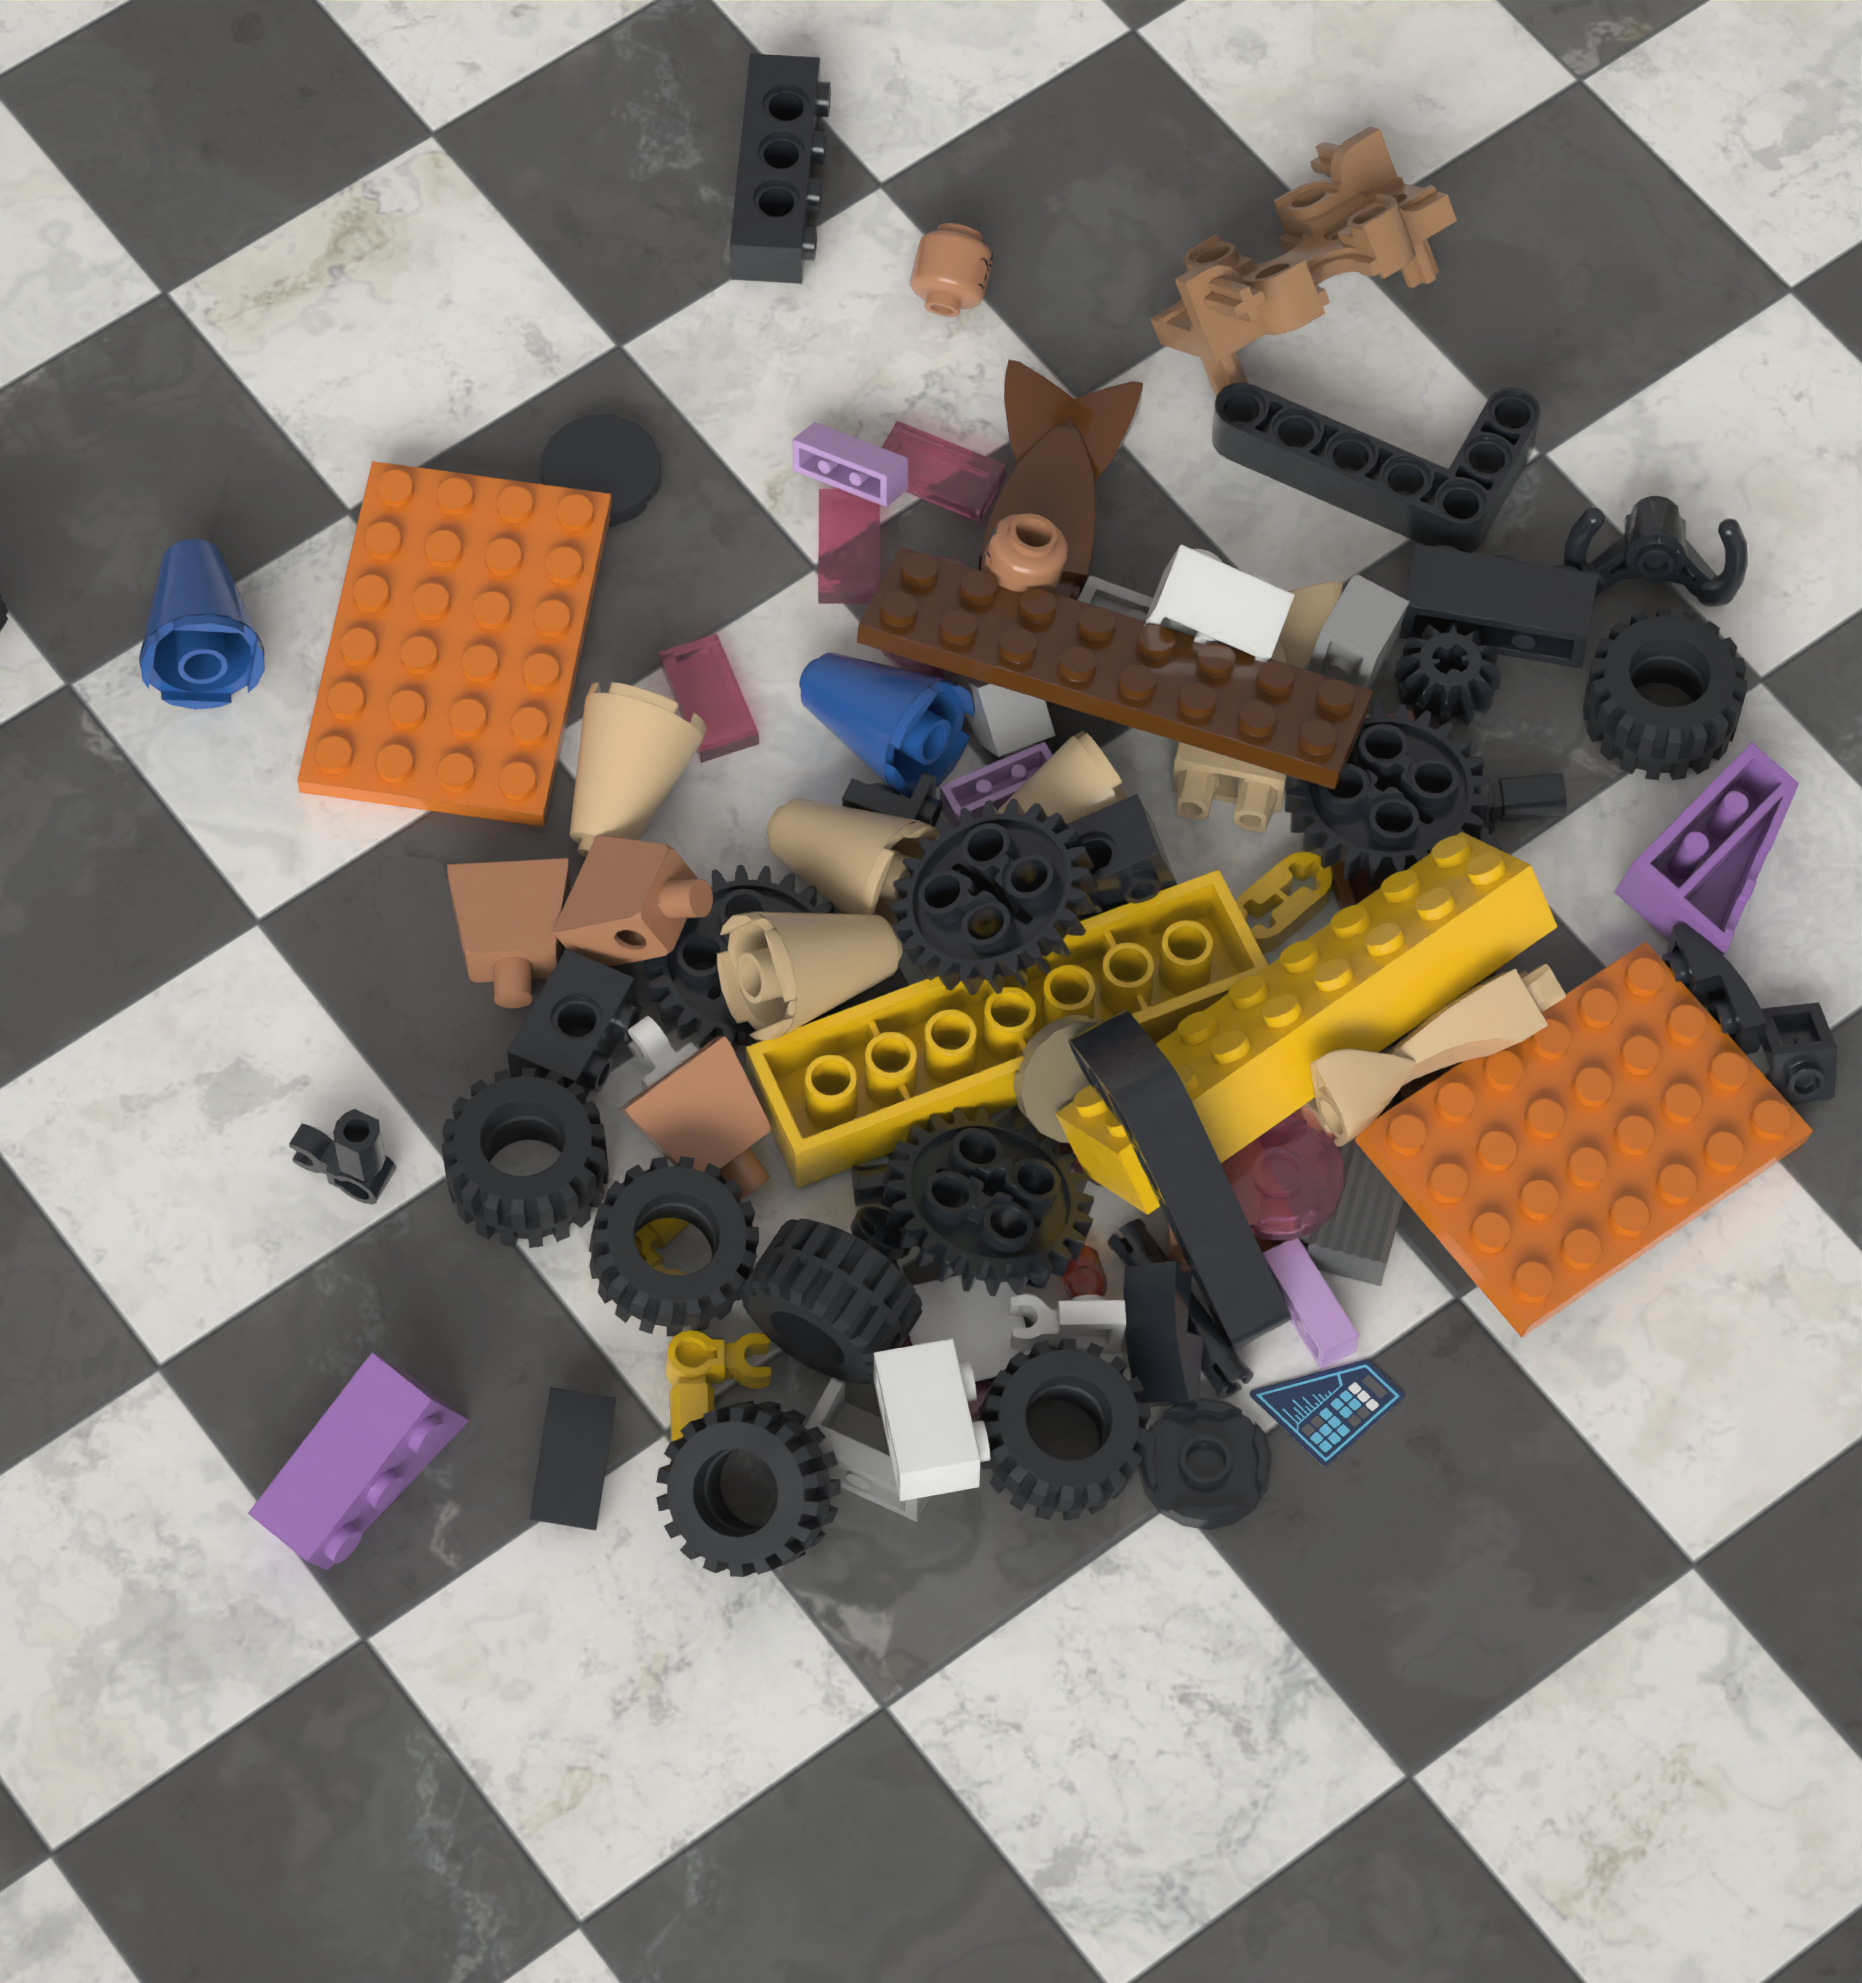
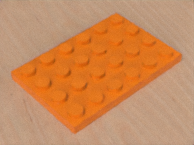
[297,461,612,827]
[1355,942,1813,1338]

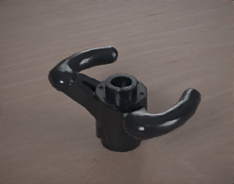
[1563,496,1748,607]

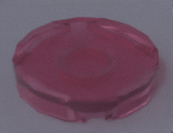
[1221,1115,1344,1241]

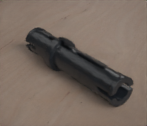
[1107,1219,1254,1399]

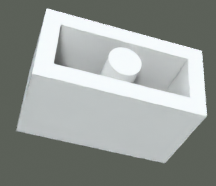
[1144,545,1295,663]
[874,1338,990,1501]

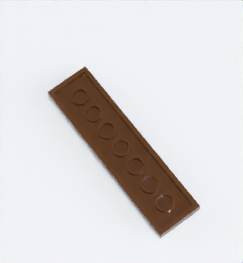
[857,546,1373,790]

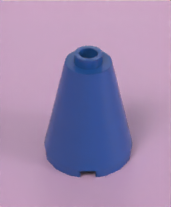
[139,539,265,710]
[799,652,975,799]

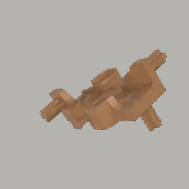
[1150,127,1457,397]

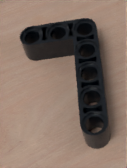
[1212,382,1540,553]
[1068,1009,1292,1350]

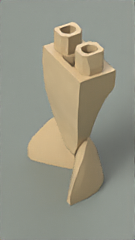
[1172,562,1343,833]
[1295,964,1566,1148]

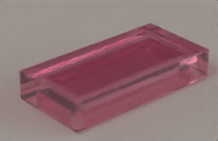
[881,421,1006,522]
[818,489,880,604]
[659,634,759,763]

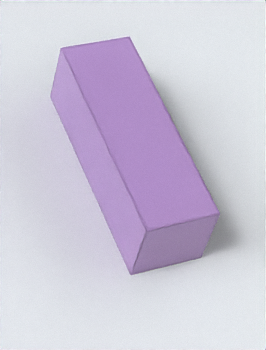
[793,422,908,507]
[940,741,1053,828]
[1262,1236,1359,1369]

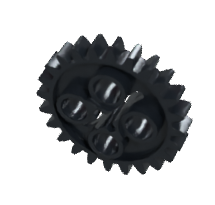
[1285,703,1491,887]
[890,799,1098,995]
[644,865,842,1052]
[881,1107,1094,1296]

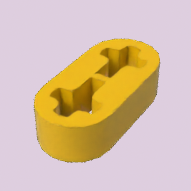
[1236,851,1333,953]

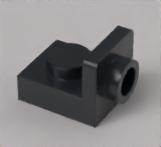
[842,771,943,827]
[1761,1002,1837,1104]

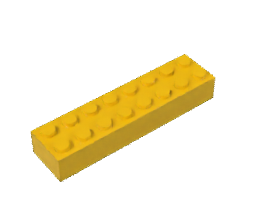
[1055,832,1558,1215]
[746,869,1269,1189]

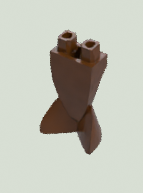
[979,360,1143,600]

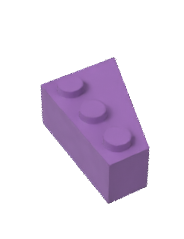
[1614,742,1799,955]
[248,1352,469,1570]

